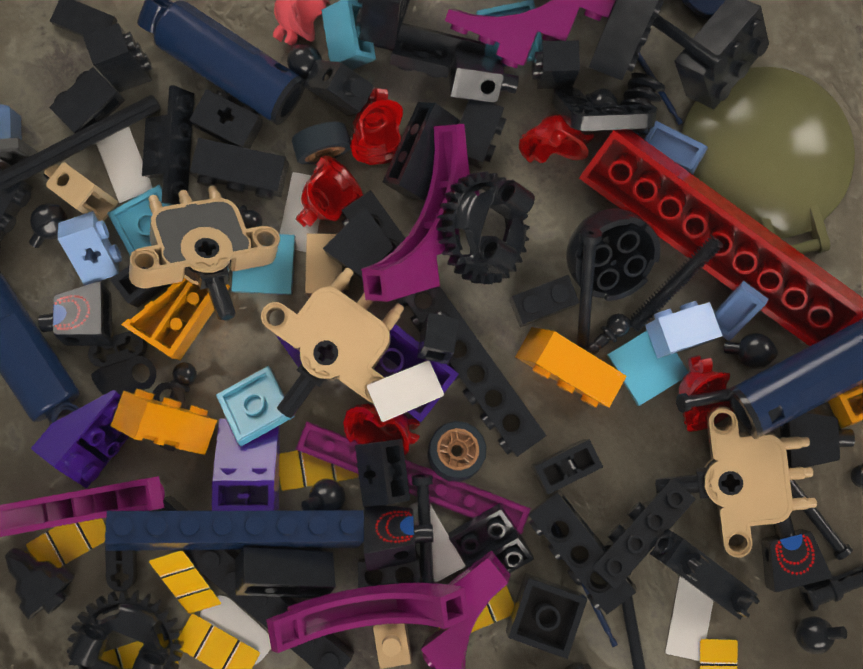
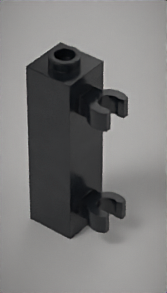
[650,529,760,620]

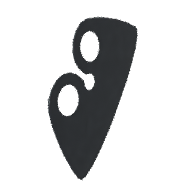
[91,356,185,451]

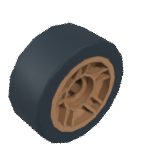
[292,121,351,164]
[427,421,486,482]

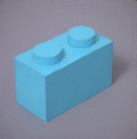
[321,0,376,70]

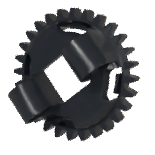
[436,171,535,285]
[67,589,184,669]

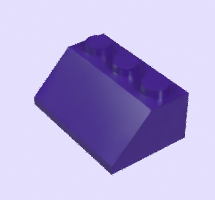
[373,324,459,422]

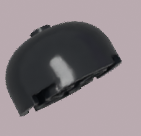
[566,208,660,301]

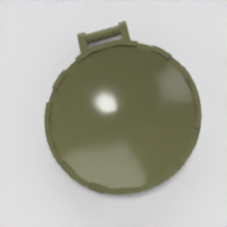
[682,67,855,254]

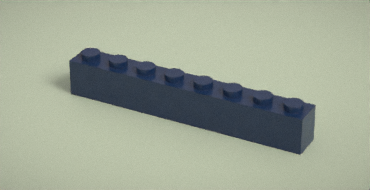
[105,510,364,551]

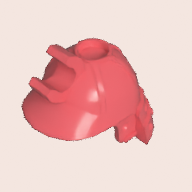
[273,0,330,46]

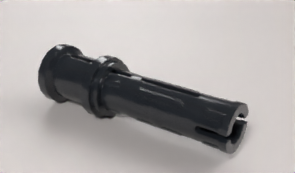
[799,565,863,612]

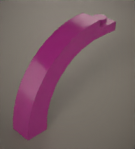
[266,583,469,653]

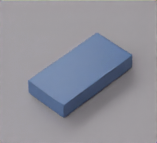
[644,121,708,174]
[714,281,768,341]

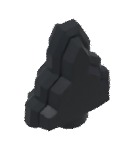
[5,548,75,620]

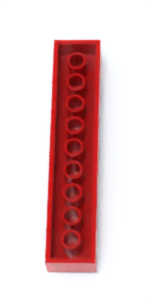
[579,129,863,346]

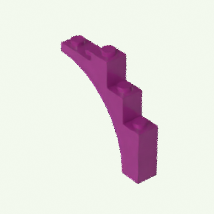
[445,0,616,68]
[361,124,480,302]
[0,476,165,537]
[421,550,511,669]

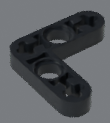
[552,86,657,131]

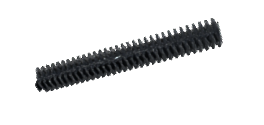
[628,235,723,331]

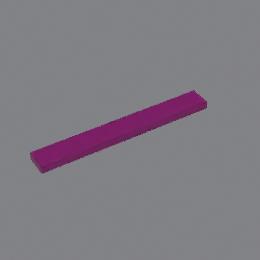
[295,421,531,534]

